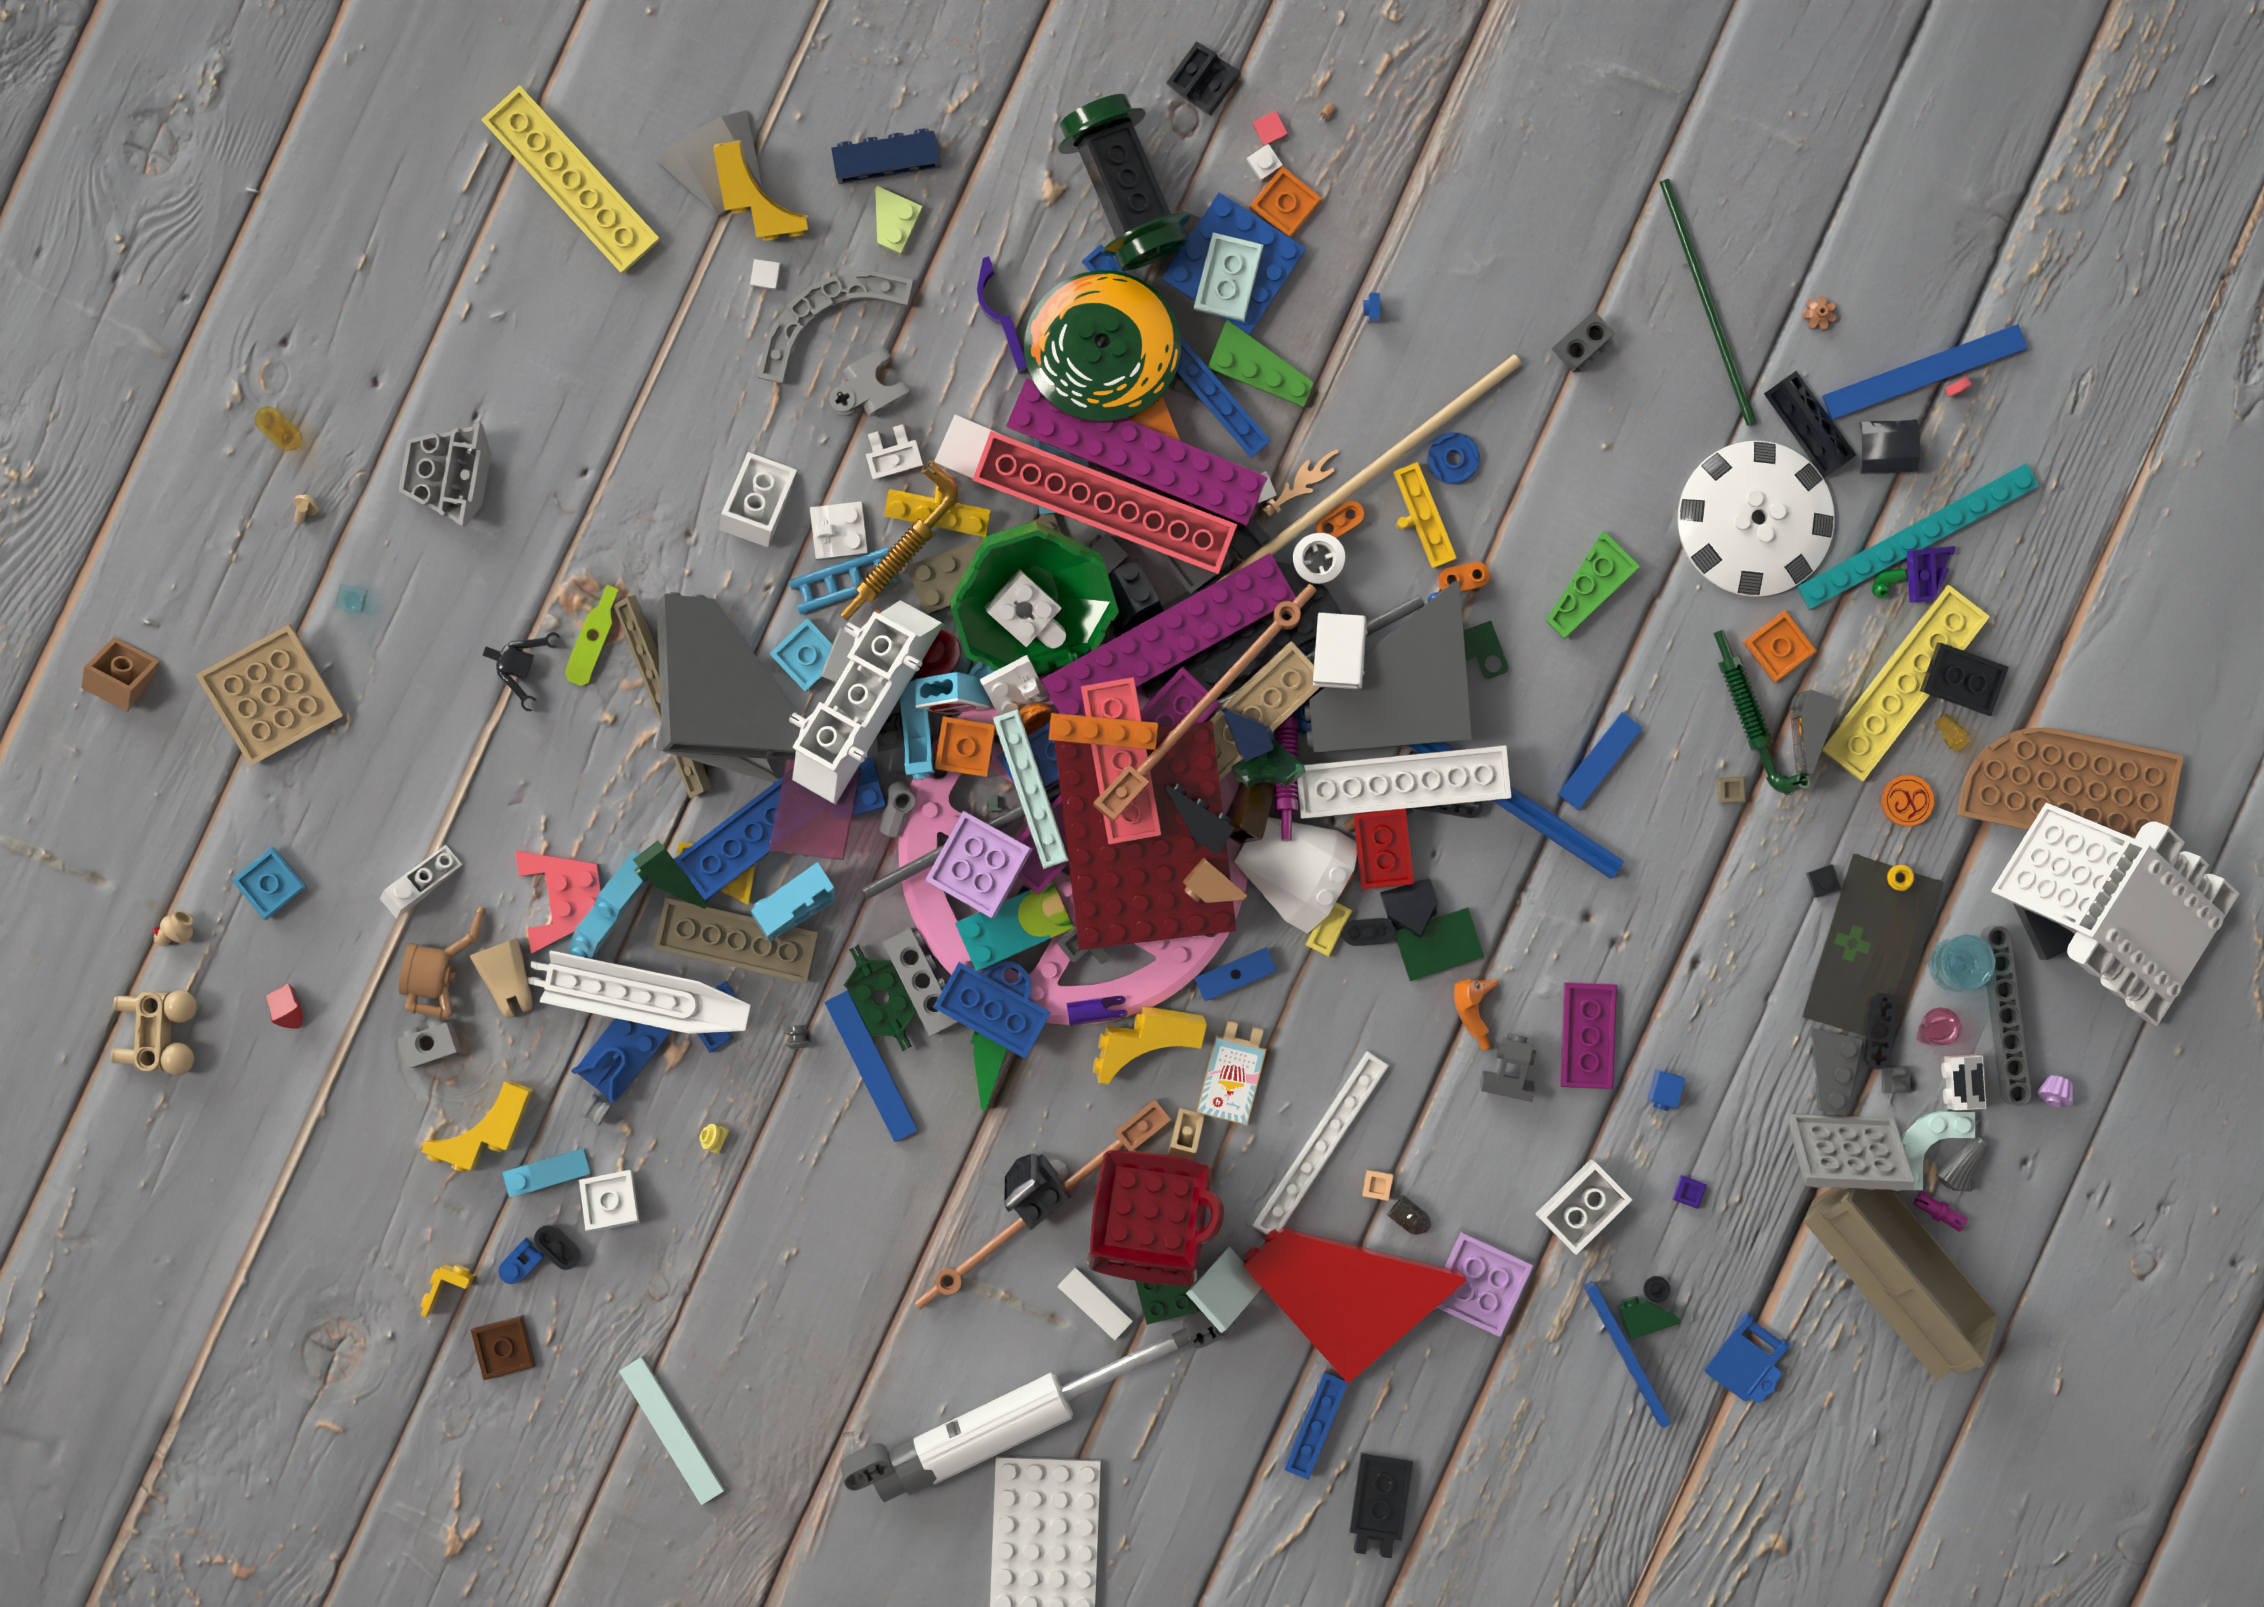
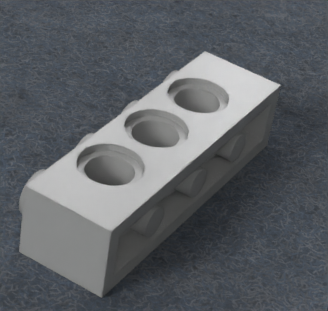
[883,928,958,1036]

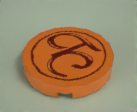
[1881,775,1934,826]

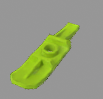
[565,585,619,686]

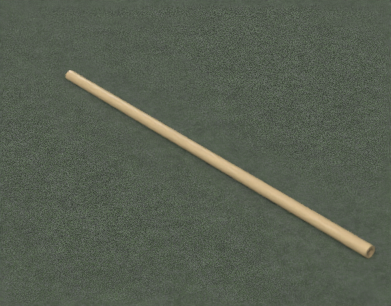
[1217,354,1522,582]

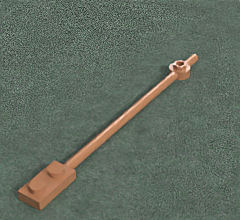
[1093,584,1316,823]
[915,1099,1171,1310]

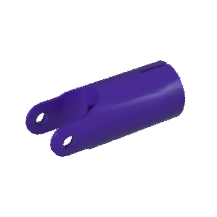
[1067,996,1128,1026]

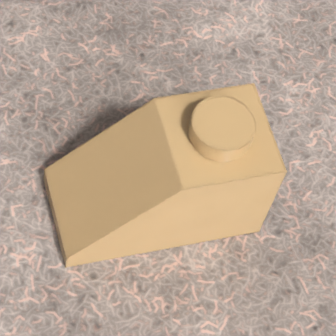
[1167,1108,1204,1161]

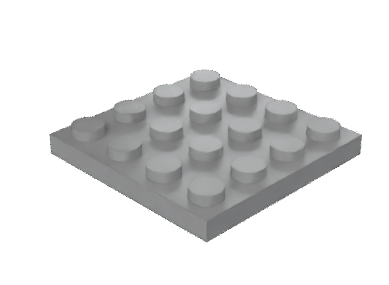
[1789,1114,1914,1191]

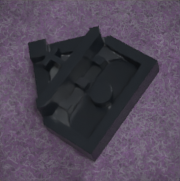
[1380,878,1438,938]

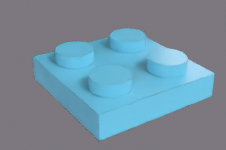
[769,618,833,692]

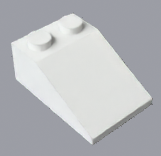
[719,452,797,547]

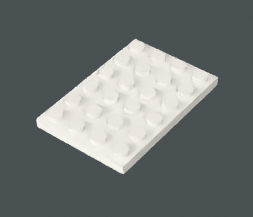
[990,1456,1101,1607]

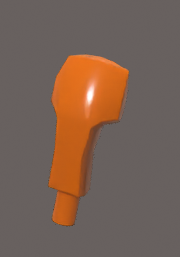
[1453,979,1498,1050]

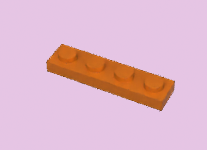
[1049,713,1158,750]

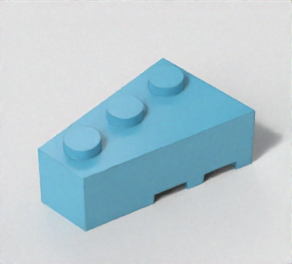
[751,862,836,942]

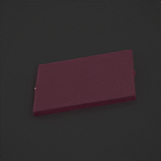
[769,759,861,860]

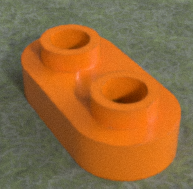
[1315,501,1364,539]
[1437,562,1490,592]

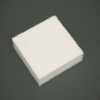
[750,259,781,290]

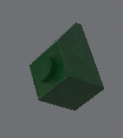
[1617,1296,1681,1340]

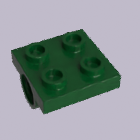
[1135,1281,1198,1325]

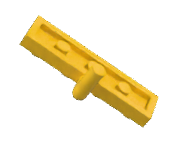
[1393,462,1457,569]
[884,486,991,537]

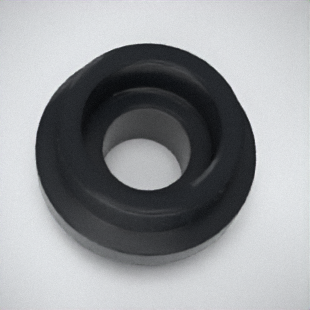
[1643,1276,1670,1303]

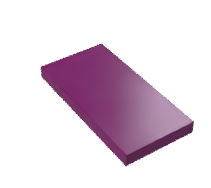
[1560,982,1617,1089]

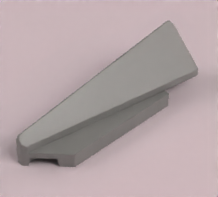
[653,721,776,783]

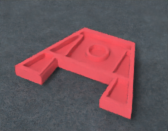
[515,851,602,954]

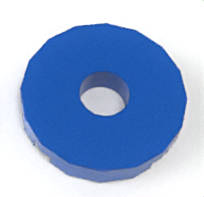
[1427,432,1480,485]

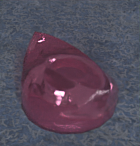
[1916,1007,1962,1046]

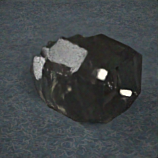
[1387,1195,1431,1235]

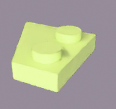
[875,186,923,255]

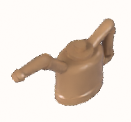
[399,907,485,1019]

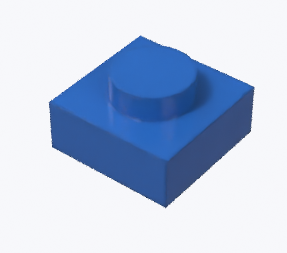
[1363,293,1380,323]

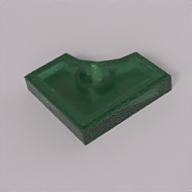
[1231,740,1306,788]

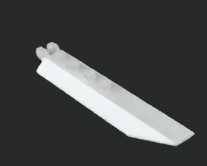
[528,950,751,1034]

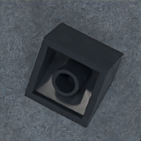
[1108,558,1164,636]

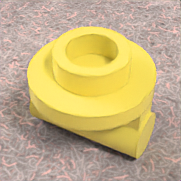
[700,1124,729,1154]

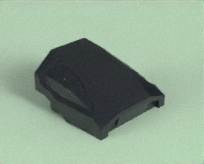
[1860,419,1920,474]

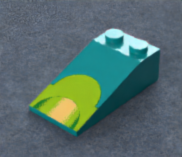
[955,880,1073,971]

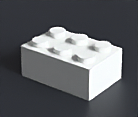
[1535,1159,1632,1255]

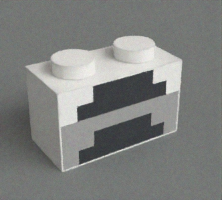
[1941,1054,1986,1110]

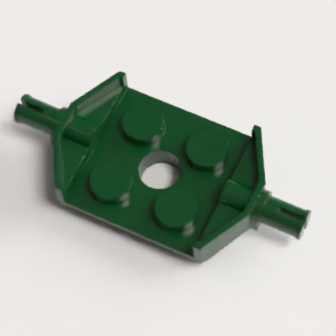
[844,945,917,1051]

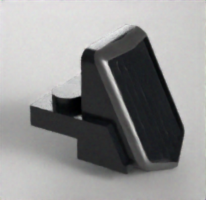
[1004,1153,1072,1230]

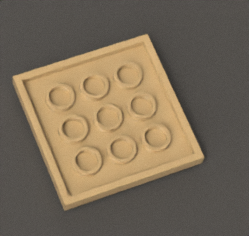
[196,624,344,766]

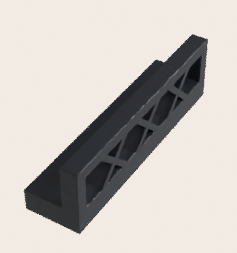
[1764,371,1856,478]

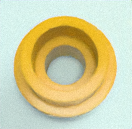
[1887,865,1914,891]

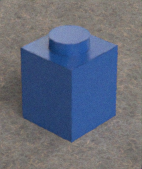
[1647,1070,1685,1111]

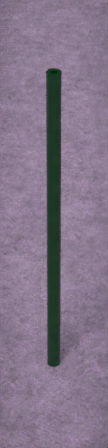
[1659,179,1756,426]

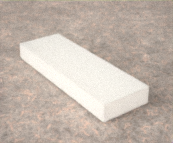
[1058,1266,1133,1340]

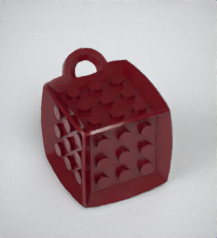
[1087,1150,1224,1286]

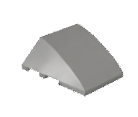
[657,110,764,216]
[398,423,491,527]

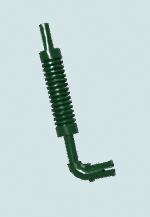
[1713,629,1810,795]

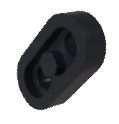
[1342,918,1395,946]
[534,1224,581,1270]

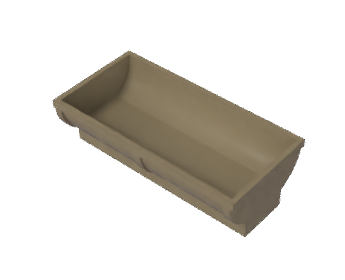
[1803,1187,2000,1381]

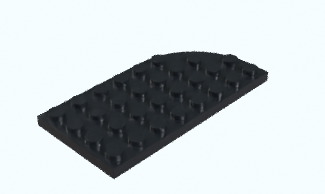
[1113,561,1342,700]

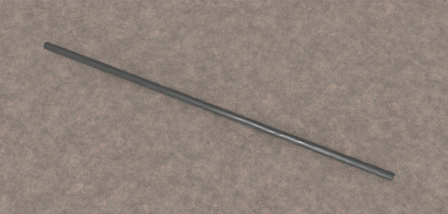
[862,595,1425,899]

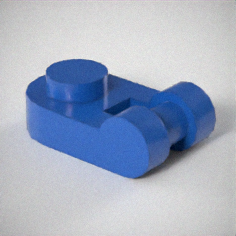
[498,1237,545,1284]

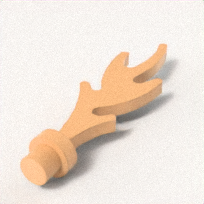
[1263,449,1339,517]

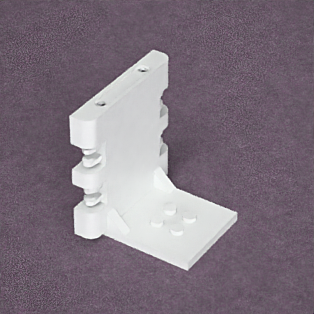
[1991,803,2240,1026]

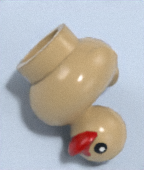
[152,910,193,947]

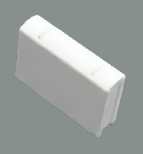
[1313,613,1367,689]

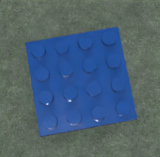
[1162,193,1306,336]

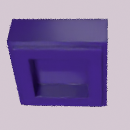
[1672,1175,1707,1209]

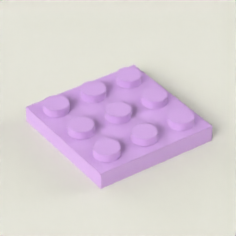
[925,811,1032,919]
[1436,1232,1533,1337]

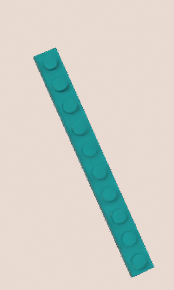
[1796,463,2039,610]

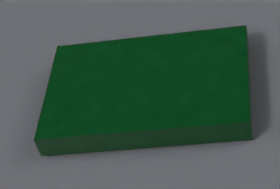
[1394,907,1484,981]

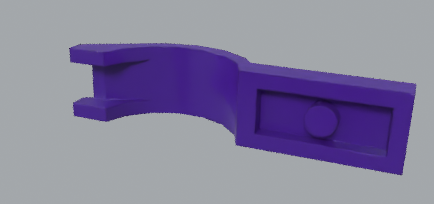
[977,256,1028,374]

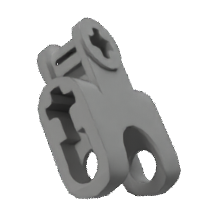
[829,348,911,417]

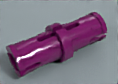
[1913,1191,1968,1232]

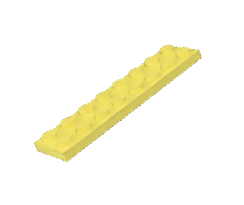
[481,85,660,275]
[1822,585,1990,782]

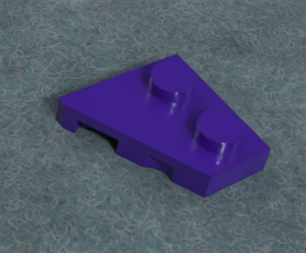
[1907,546,1956,603]

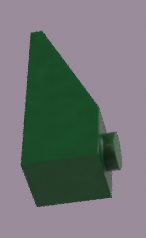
[633,840,708,909]

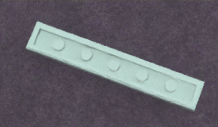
[993,710,1068,869]
[619,1356,725,1505]

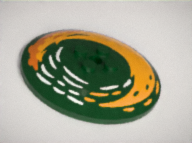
[1024,270,1181,423]

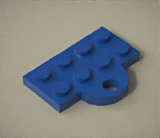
[933,961,1051,1059]

